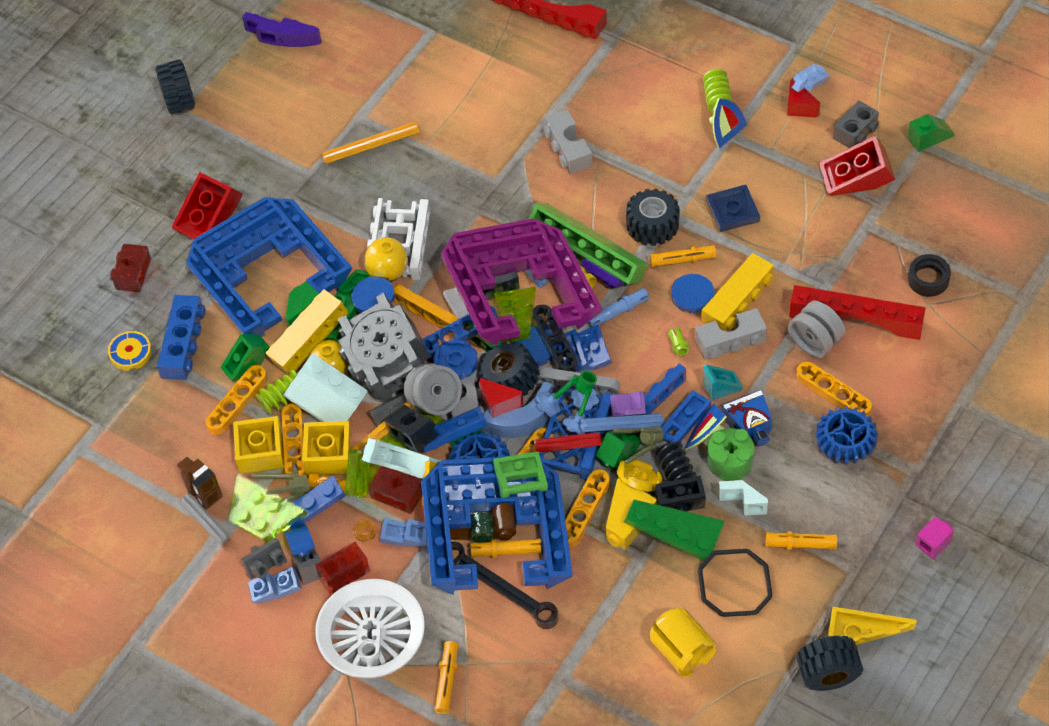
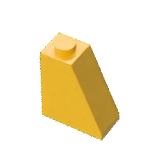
[606,478,658,550]

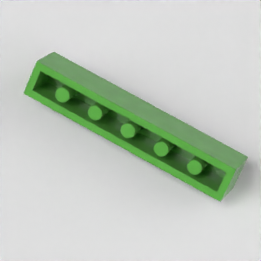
[529,203,649,284]

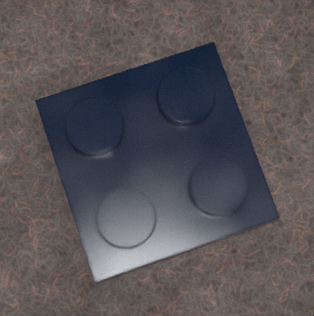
[706,185,760,232]

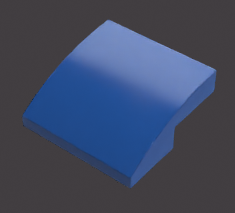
[558,325,612,373]

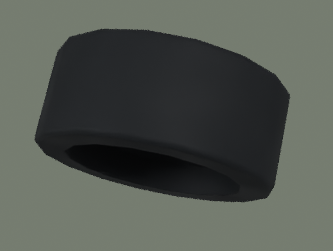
[908,254,951,297]

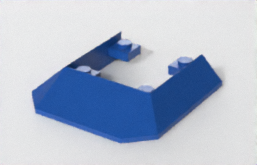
[186,197,352,336]
[421,457,573,595]

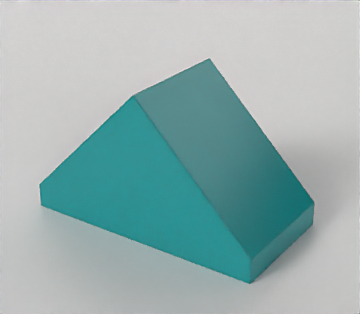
[703,364,743,401]

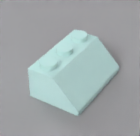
[283,353,367,422]

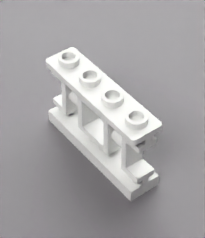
[364,198,430,280]

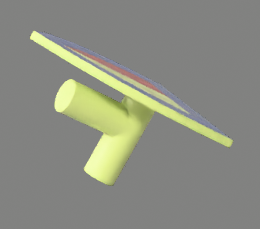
[709,98,747,149]
[685,404,726,450]

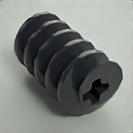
[655,442,697,482]

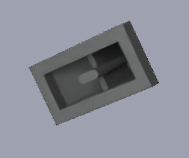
[292,549,325,585]

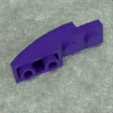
[242,12,322,47]

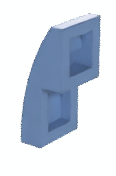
[379,518,427,546]

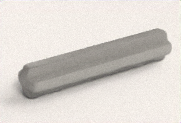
[181,494,229,545]

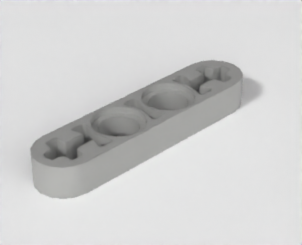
[536,367,621,396]

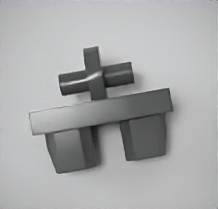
[241,538,287,580]

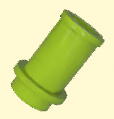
[668,327,690,356]

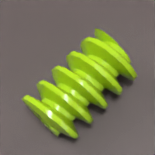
[702,69,732,114]
[256,370,297,415]

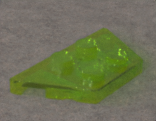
[229,474,308,543]

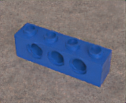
[157,295,206,380]

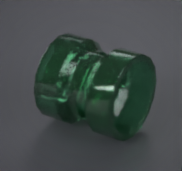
[470,512,494,543]

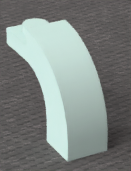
[362,438,441,479]

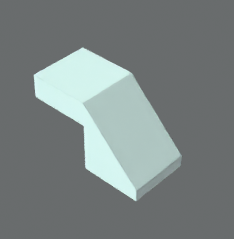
[719,480,768,516]

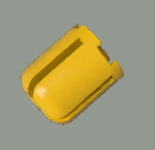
[650,608,718,678]

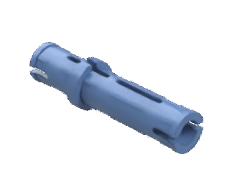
[588,288,650,327]

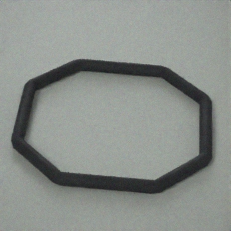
[698,549,773,617]

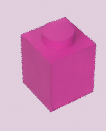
[915,516,954,560]

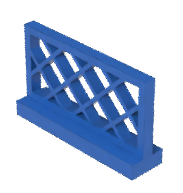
[539,387,613,480]

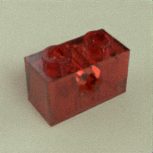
[110,243,152,293]
[369,466,422,514]
[315,541,371,595]

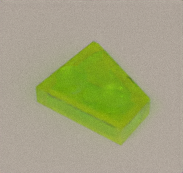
[345,449,379,498]

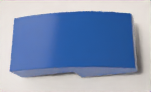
[284,524,315,557]

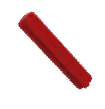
[534,432,602,453]

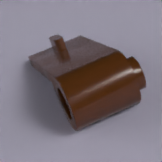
[450,503,517,541]

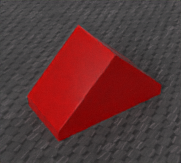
[787,78,820,118]
[479,378,523,418]

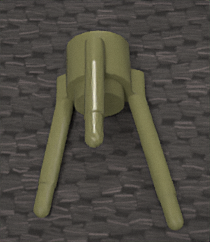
[612,426,664,464]
[252,472,309,509]

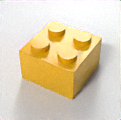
[233,416,284,474]
[302,421,352,475]

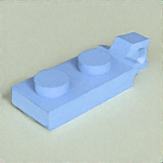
[792,64,830,92]

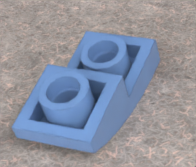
[248,567,302,604]

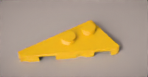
[828,607,917,645]

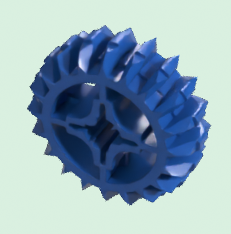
[816,406,878,465]
[449,430,510,460]

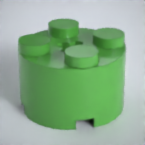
[708,428,754,481]

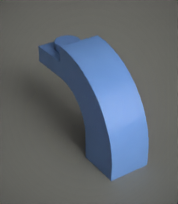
[482,381,553,438]

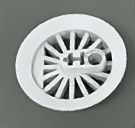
[316,579,425,678]

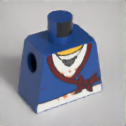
[722,390,772,446]

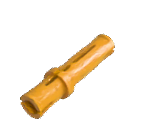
[650,245,716,268]
[765,531,837,550]
[471,539,541,558]
[434,641,459,714]

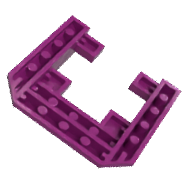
[441,218,602,346]

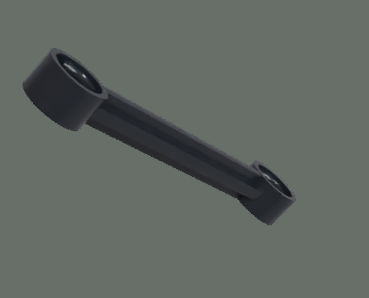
[451,541,558,629]

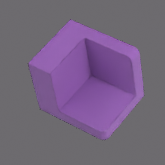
[610,391,646,417]

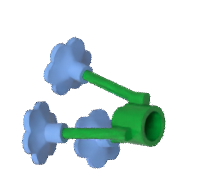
[536,370,599,434]

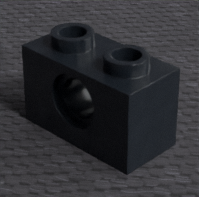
[384,405,438,453]
[655,476,706,512]

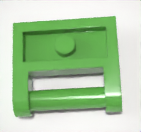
[493,452,548,498]

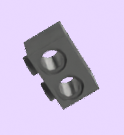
[833,100,879,148]

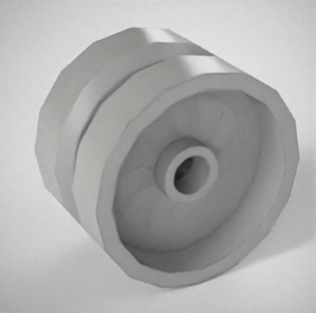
[788,301,846,358]
[404,363,462,415]

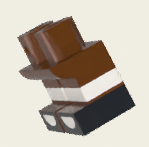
[177,457,223,510]

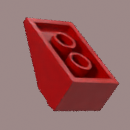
[819,135,895,196]
[171,172,243,239]

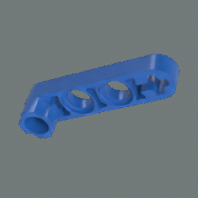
[422,305,498,363]

